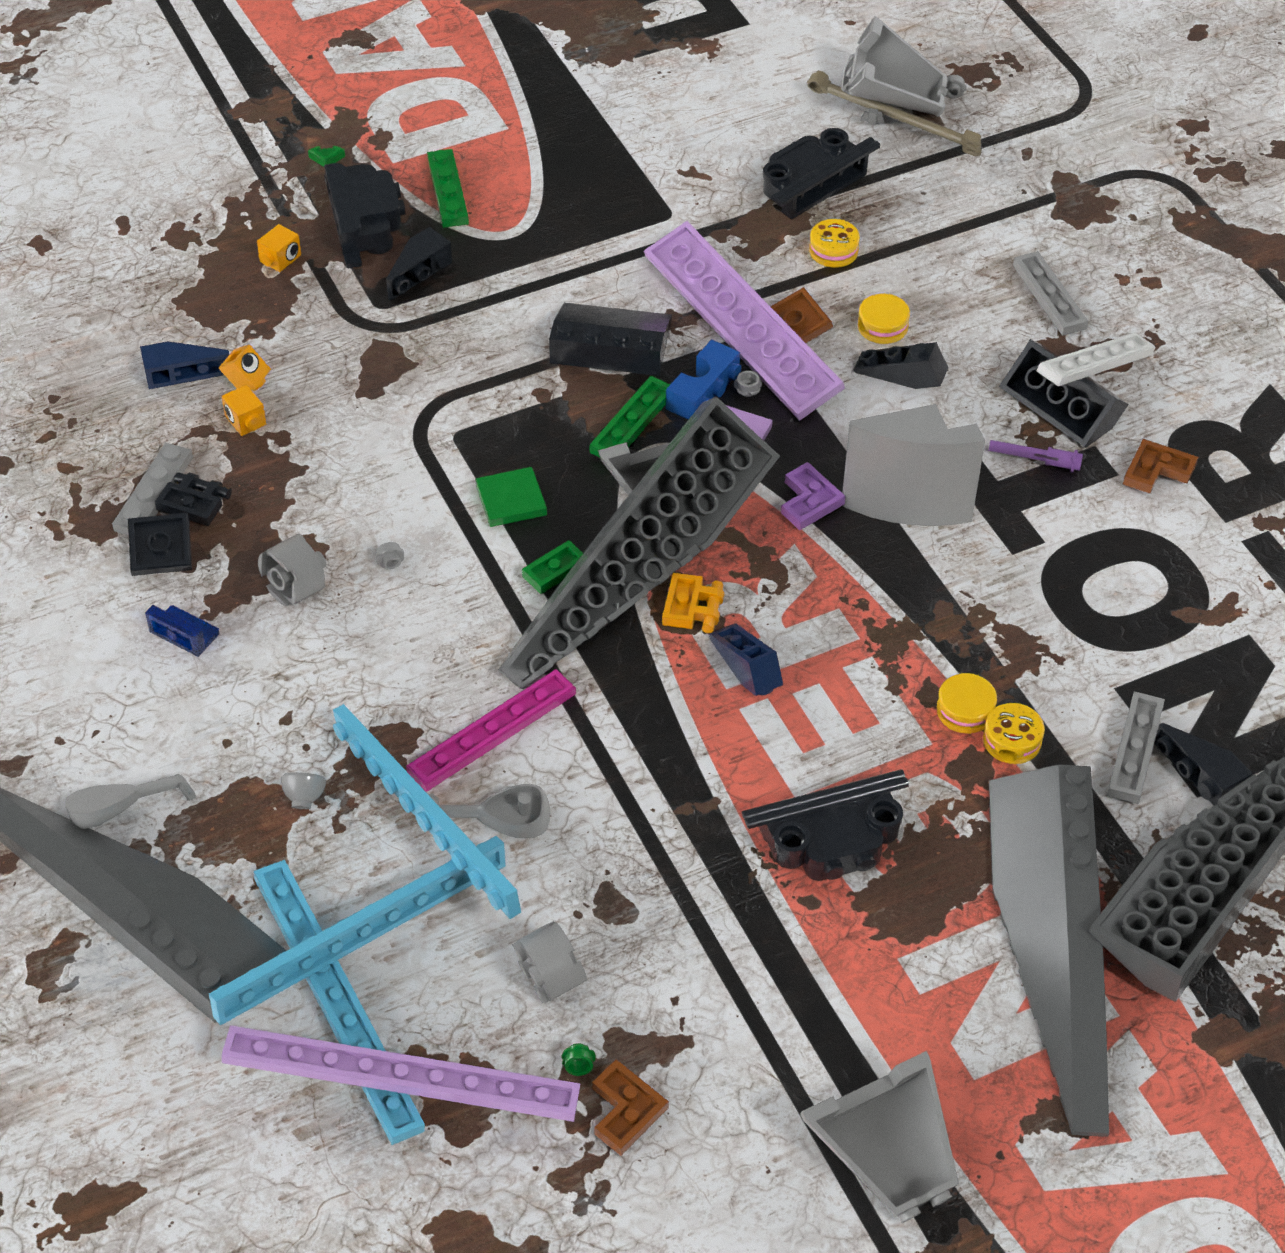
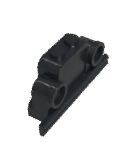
[763,128,880,220]
[324,163,406,269]
[742,769,909,881]

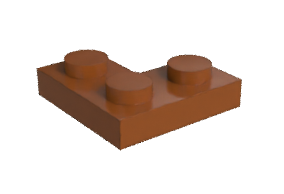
[1123,439,1198,494]
[592,1059,669,1156]

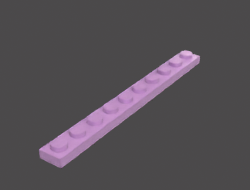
[221,1025,580,1122]

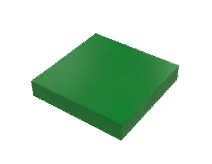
[475,467,547,527]

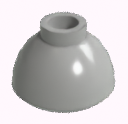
[281,772,327,809]

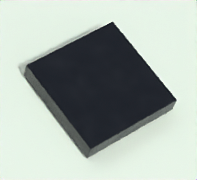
[128,513,192,576]

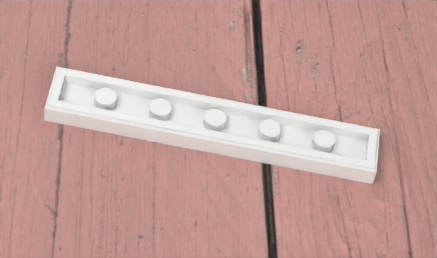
[1037,333,1156,386]

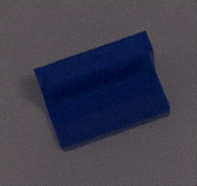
[145,605,220,657]

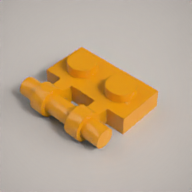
[662,573,725,633]

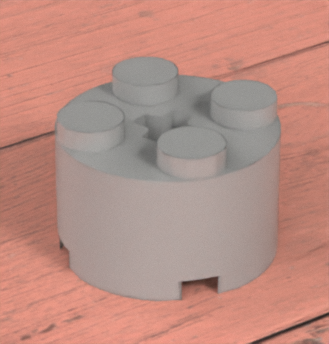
[258,534,326,606]
[512,921,587,1004]

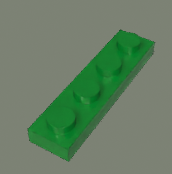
[427,149,469,228]
[590,376,670,457]

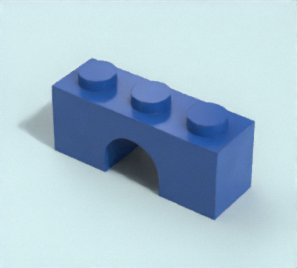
[666,339,741,420]

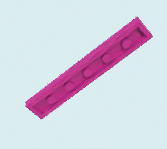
[406,669,576,792]

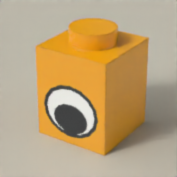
[257,224,301,272]
[219,344,271,391]
[221,384,267,436]

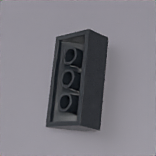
[999,339,1129,448]

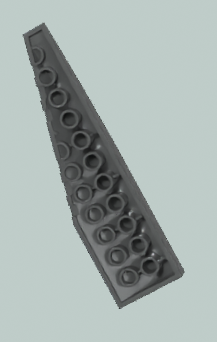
[498,397,780,689]
[1089,756,1285,1002]
[988,765,1109,1137]
[0,788,287,1023]

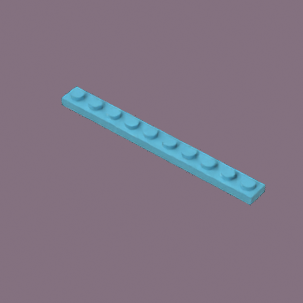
[333,704,521,919]
[209,836,506,1026]
[254,860,425,1145]

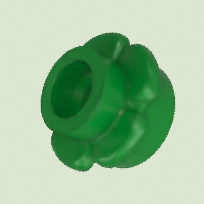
[561,1043,596,1076]

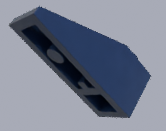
[140,341,229,390]
[709,623,783,696]

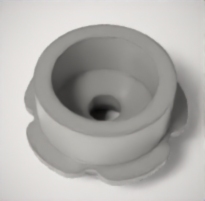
[946,75,966,98]
[734,371,762,397]
[375,542,404,569]

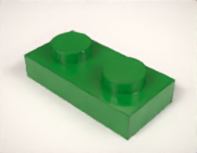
[522,540,583,594]

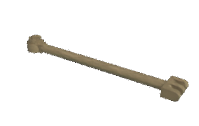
[807,70,982,157]

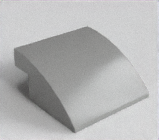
[842,404,985,526]

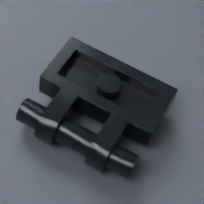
[155,472,232,526]

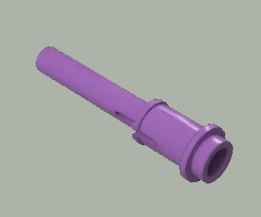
[988,440,1083,472]

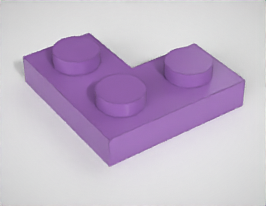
[781,462,845,530]

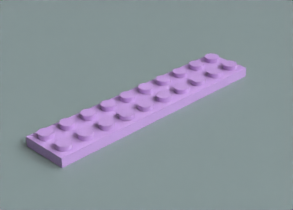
[644,221,845,421]

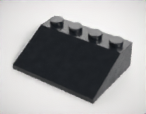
[549,302,672,376]

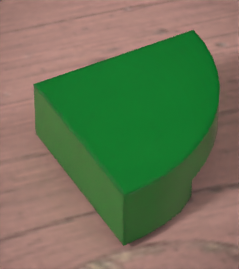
[308,146,345,167]

